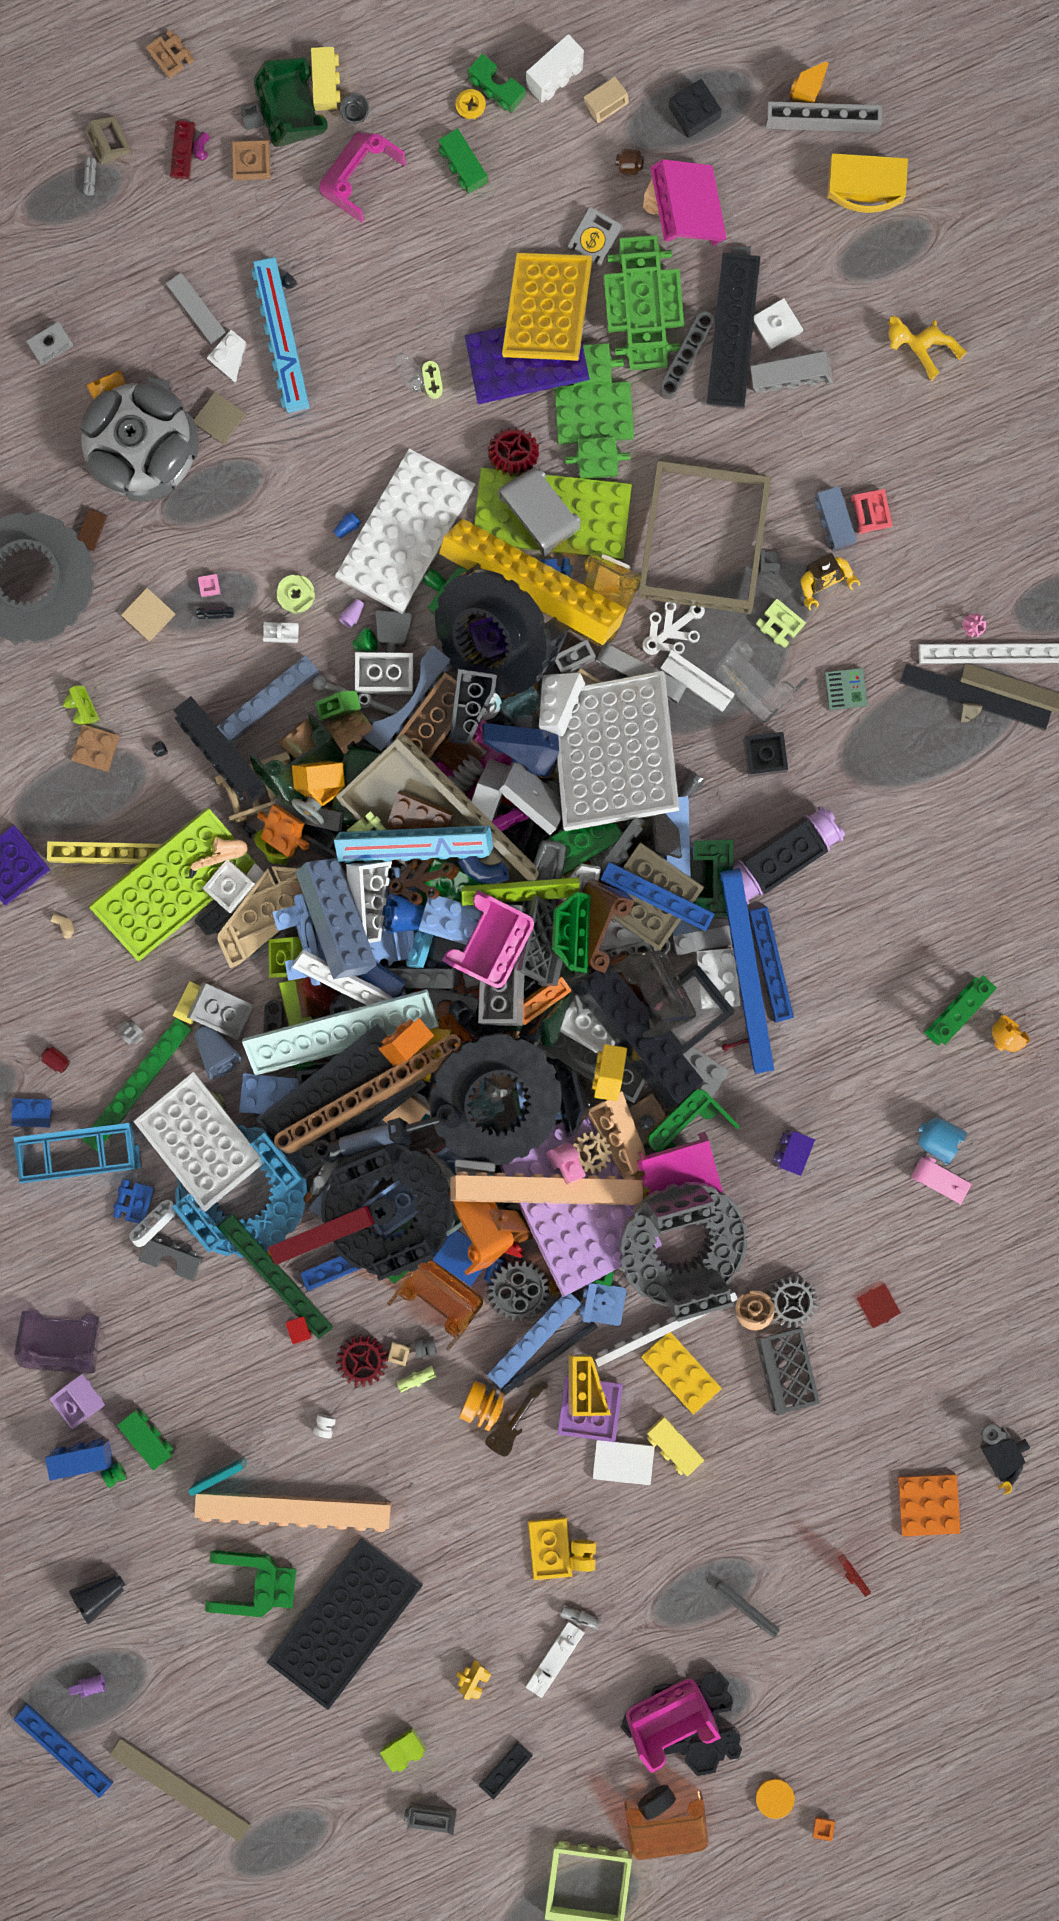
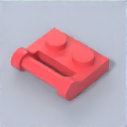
[851,489,892,534]

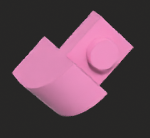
[546,1142,586,1185]

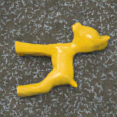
[888,316,967,381]

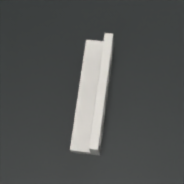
[660,650,735,712]

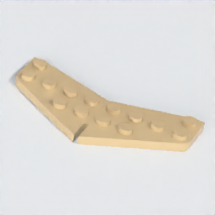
[217,866,347,968]

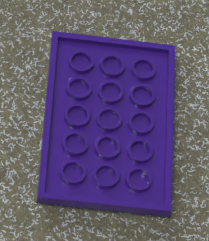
[465,326,590,404]

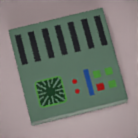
[825,668,868,711]

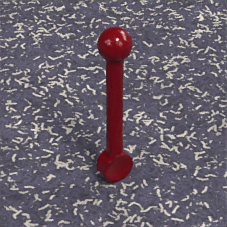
[722,1038,749,1051]

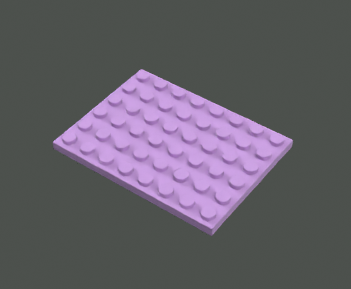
[499,1115,662,1296]

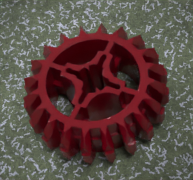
[488,427,539,477]
[336,1334,388,1387]

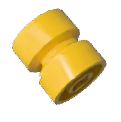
[570,1539,596,1572]

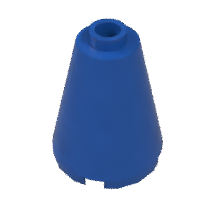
[382,894,425,933]

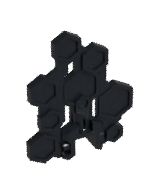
[621,1671,742,1776]

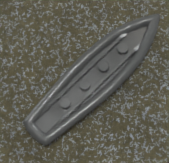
[519,840,566,966]

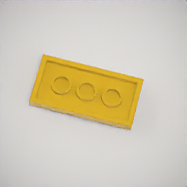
[641,1332,722,1415]

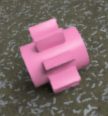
[962,613,986,637]

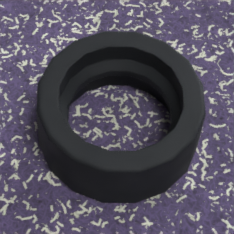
[637,1784,676,1820]

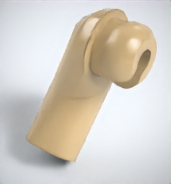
[51,913,74,939]

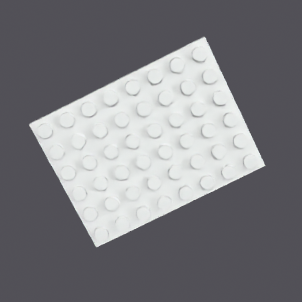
[557,671,680,831]

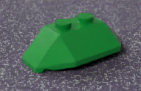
[552,892,591,973]

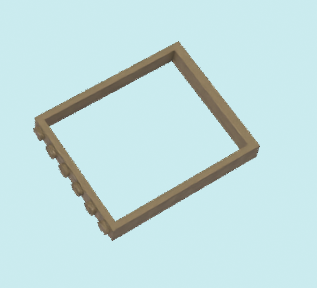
[638,460,771,614]

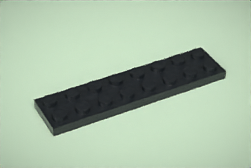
[707,253,760,409]

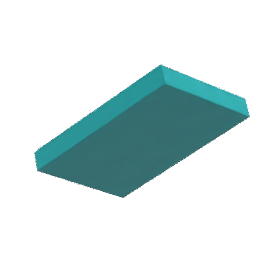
[188,1457,248,1496]

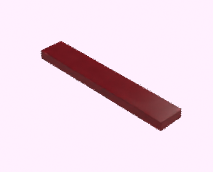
[268,1206,375,1265]

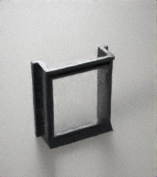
[642,962,735,1054]

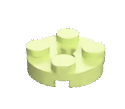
[277,575,315,614]

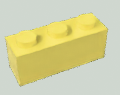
[311,47,341,111]
[647,1416,704,1477]

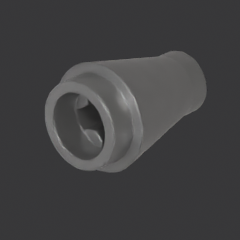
[679,771,705,800]

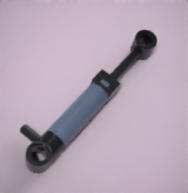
[313,1104,463,1164]

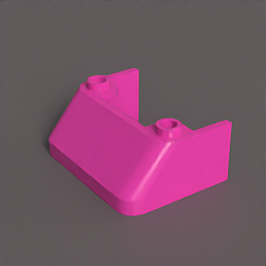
[319,132,406,223]

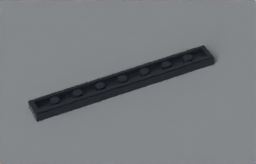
[900,664,1052,730]

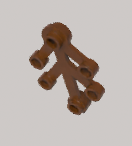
[388,858,459,905]

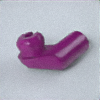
[193,132,210,161]

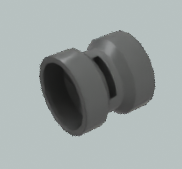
[414,1336,436,1358]

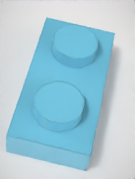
[407,930,434,968]

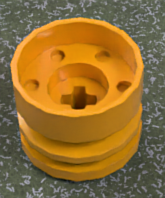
[459,1380,505,1431]

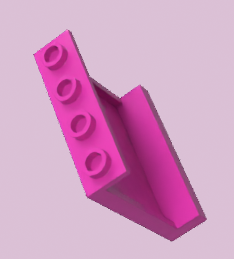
[650,159,727,246]
[637,1132,723,1196]

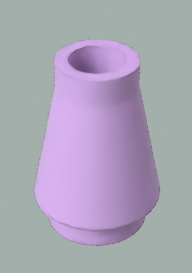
[339,599,364,628]

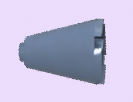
[194,1025,242,1079]

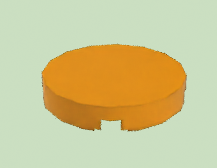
[756,1778,795,1819]

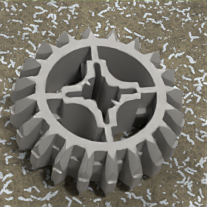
[767,1275,819,1328]

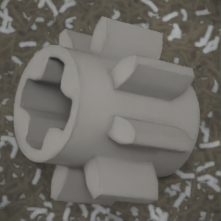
[120,1021,144,1045]

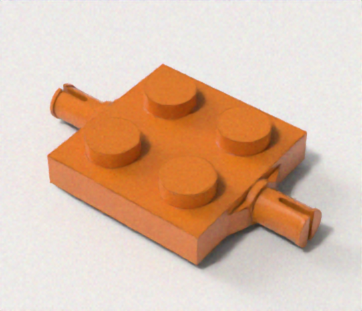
[257,804,310,857]

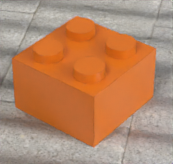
[378,1018,434,1066]

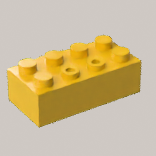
[827,154,908,213]

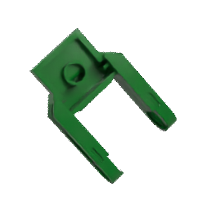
[205,1550,297,1617]

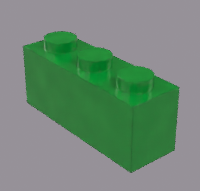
[438,128,488,194]
[117,1409,174,1471]

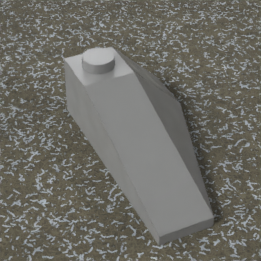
[671,918,732,956]

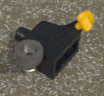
[980,1424,1031,1495]

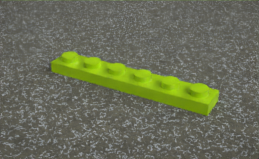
[461,877,580,906]

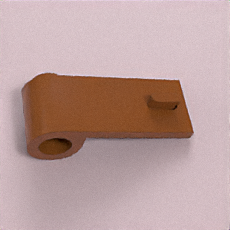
[489,1209,531,1243]

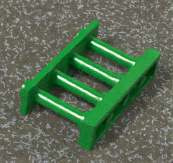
[924,975,997,1046]

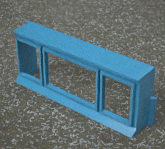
[13,1123,141,1184]

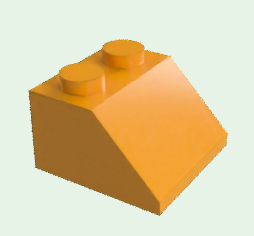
[789,62,829,103]

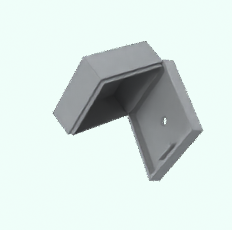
[472,759,562,835]

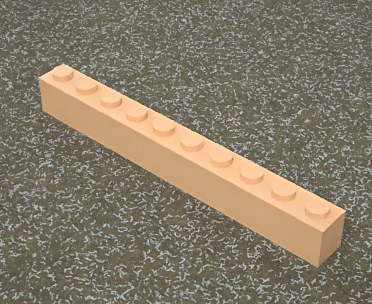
[450,1172,643,1205]
[194,1491,391,1532]

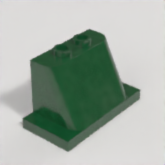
[690,839,733,917]

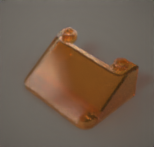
[624,1791,709,1860]

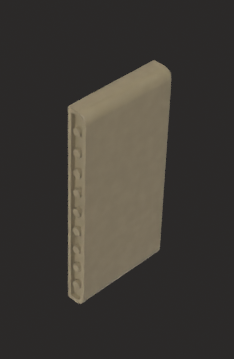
[336,735,539,904]

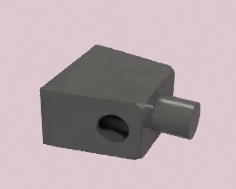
[375,611,413,653]

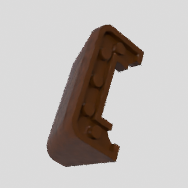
[582,879,635,973]

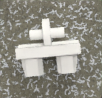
[263,622,299,643]

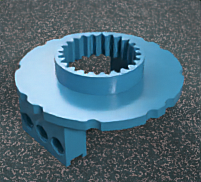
[172,1125,308,1257]

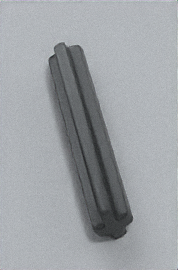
[715,1581,780,1637]

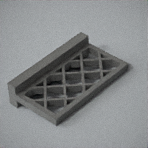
[517,896,563,987]
[755,1328,820,1416]

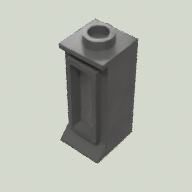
[404,1803,457,1835]

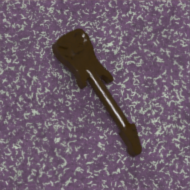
[485,1382,548,1457]

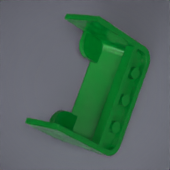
[648,1089,740,1153]

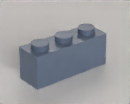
[814,486,857,551]

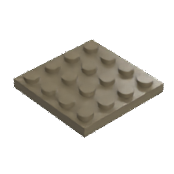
[612,842,704,951]

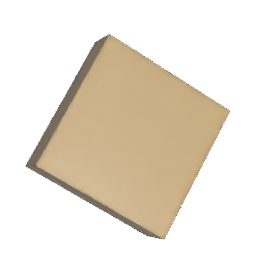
[388,1341,411,1366]

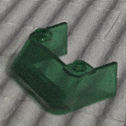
[250,713,344,805]

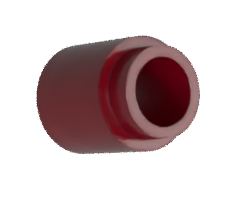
[41,1046,71,1074]

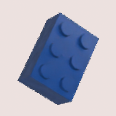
[45,1438,114,1481]

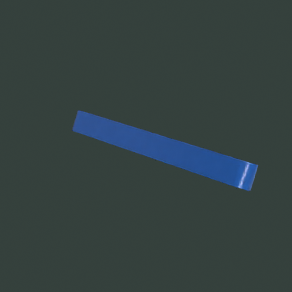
[720,868,774,1074]

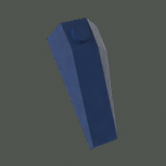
[482,723,559,778]

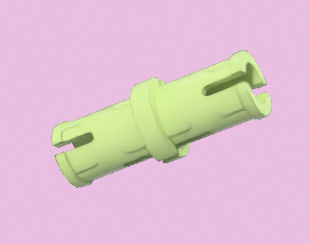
[397,1366,437,1392]

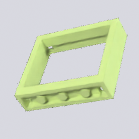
[545,1841,632,1921]

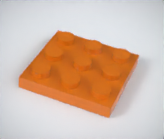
[898,1474,960,1536]

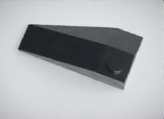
[449,662,497,745]

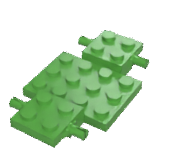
[604,235,684,371]
[555,343,634,479]

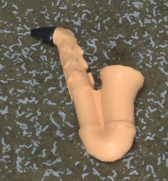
[189,837,248,878]

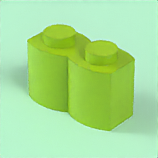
[380,1728,426,1773]

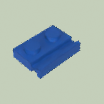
[11,1098,52,1128]

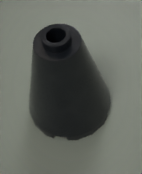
[69,1574,125,1624]

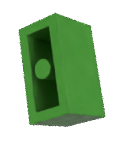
[315,691,361,721]

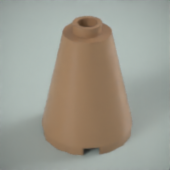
[278,719,329,764]

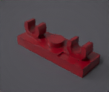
[170,120,195,180]

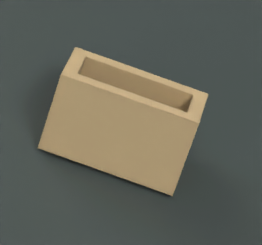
[584,77,629,123]

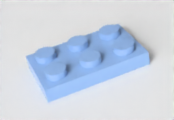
[419,894,482,945]

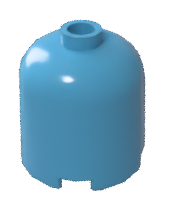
[918,1117,967,1165]

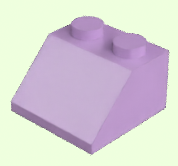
[49,1374,105,1430]

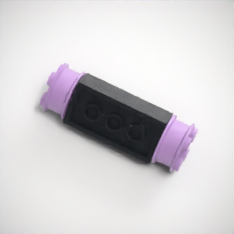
[733,806,845,905]

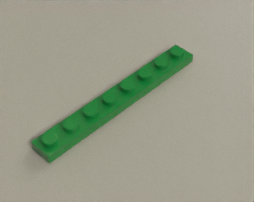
[82,1018,192,1151]

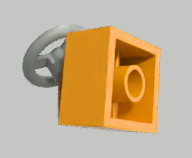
[291,761,345,825]

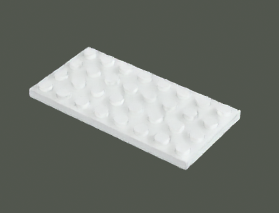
[335,449,476,614]

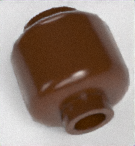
[615,148,644,175]

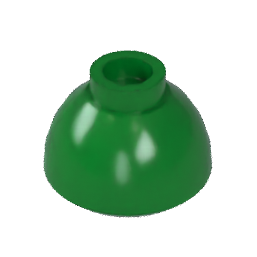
[353,627,378,653]

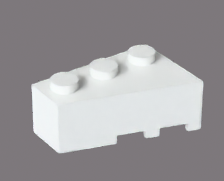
[539,673,585,736]

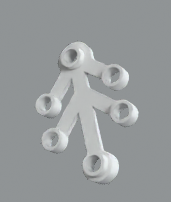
[642,602,705,655]

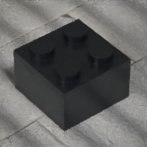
[668,78,722,138]
[743,732,788,777]

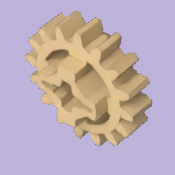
[572,1132,612,1174]

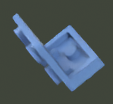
[579,1283,626,1326]

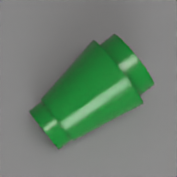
[422,568,447,592]

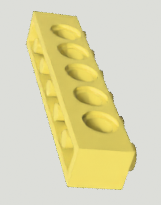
[47,841,162,865]

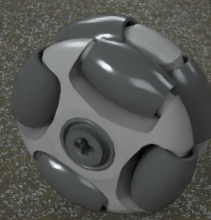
[80,381,199,502]

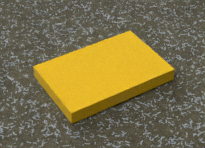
[528,1517,572,1580]

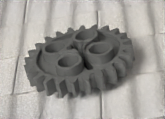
[487,1258,550,1321]

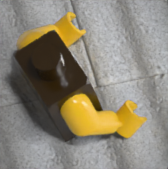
[801,553,860,610]

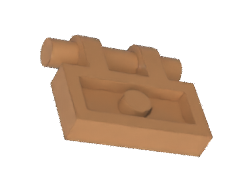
[146,30,194,79]

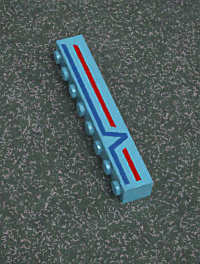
[251,257,310,413]
[334,826,493,863]

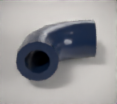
[457,856,509,884]

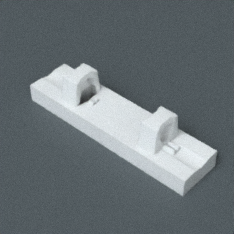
[526,1620,585,1698]

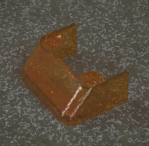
[387,1259,483,1351]

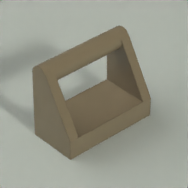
[85,116,131,165]

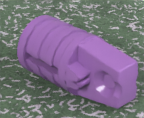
[68,1674,106,1698]

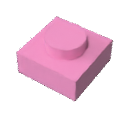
[198,574,221,597]

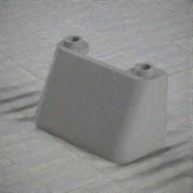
[498,467,581,557]

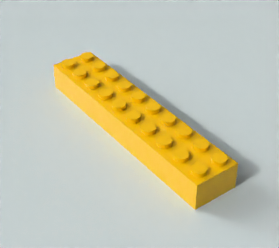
[439,518,626,645]

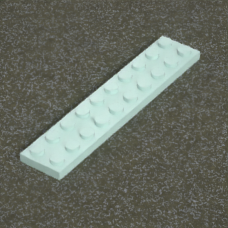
[242,989,439,1075]

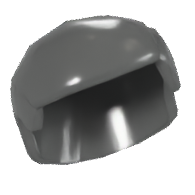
[340,93,370,124]

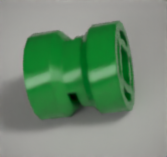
[101,1462,127,1488]

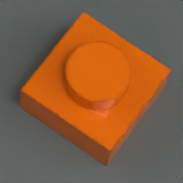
[812,1816,835,1841]

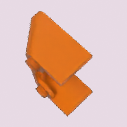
[449,1191,514,1275]

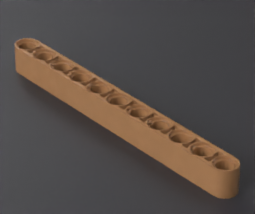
[274,1035,464,1153]

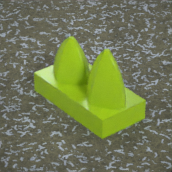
[62,686,100,724]

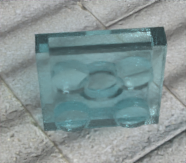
[500,686,541,723]

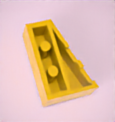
[568,1354,611,1416]

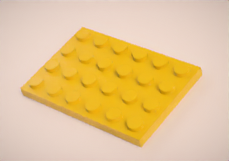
[502,253,592,361]

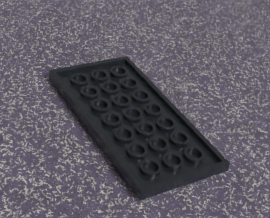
[256,1023,427,1179]
[266,1537,423,1710]

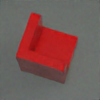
[285,1316,313,1345]

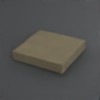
[194,392,246,445]

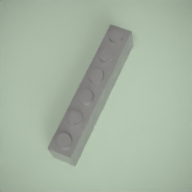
[766,101,882,133]

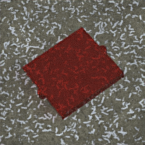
[857,1283,901,1328]

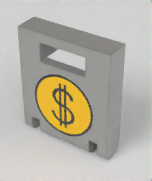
[567,207,623,267]

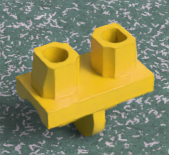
[456,1660,491,1700]

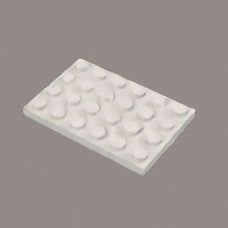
[134,1072,265,1211]

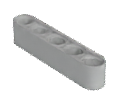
[595,643,687,704]

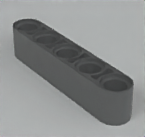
[660,311,714,399]

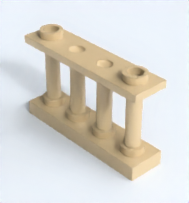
[215,752,304,824]

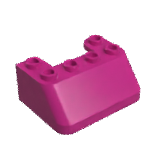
[626,1679,721,1773]

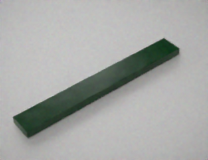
[217,1213,333,1340]

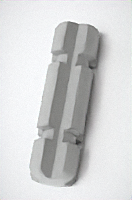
[83,157,96,196]

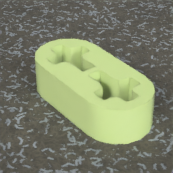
[422,361,443,399]

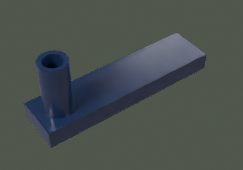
[358,962,407,998]

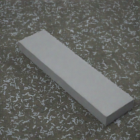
[166,273,226,345]

